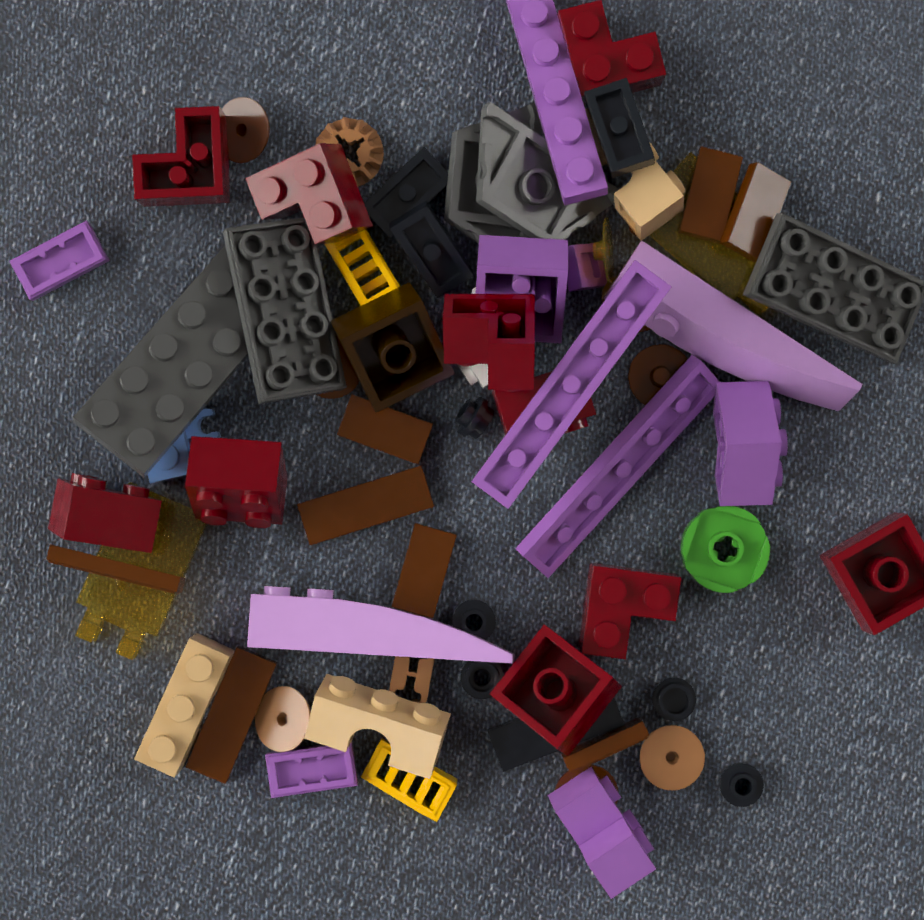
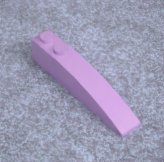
[604,240,863,411]
[247,586,515,663]

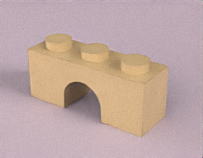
[585,108,685,240]
[134,633,235,777]
[304,674,451,779]

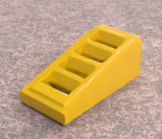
[325,230,400,306]
[361,738,457,822]

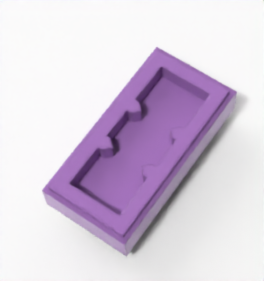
[9,220,110,301]
[265,741,358,798]

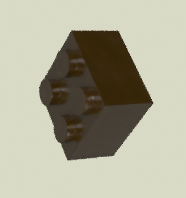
[330,282,455,413]

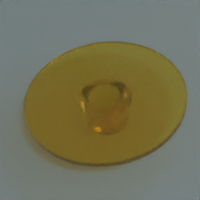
[593,217,614,283]

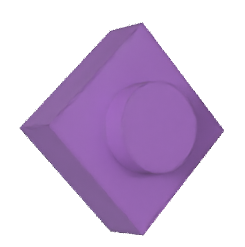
[567,243,607,292]

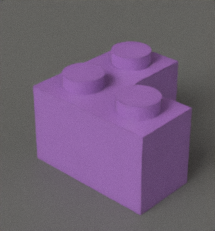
[476,235,568,343]
[713,381,788,506]
[548,767,656,899]

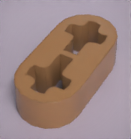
[389,656,434,703]

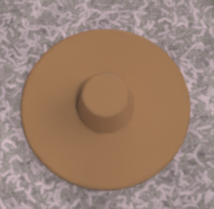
[255,686,310,752]
[639,725,705,791]

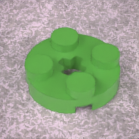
[681,506,770,593]

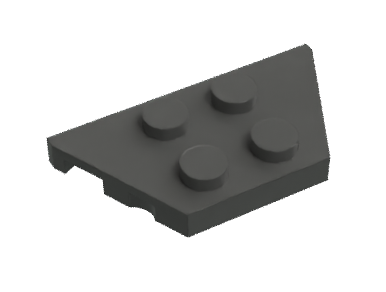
[476,102,619,240]
[444,103,542,244]

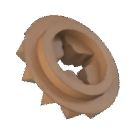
[316,117,384,187]

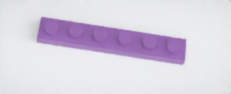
[506,0,608,206]
[471,260,672,509]
[515,355,720,578]

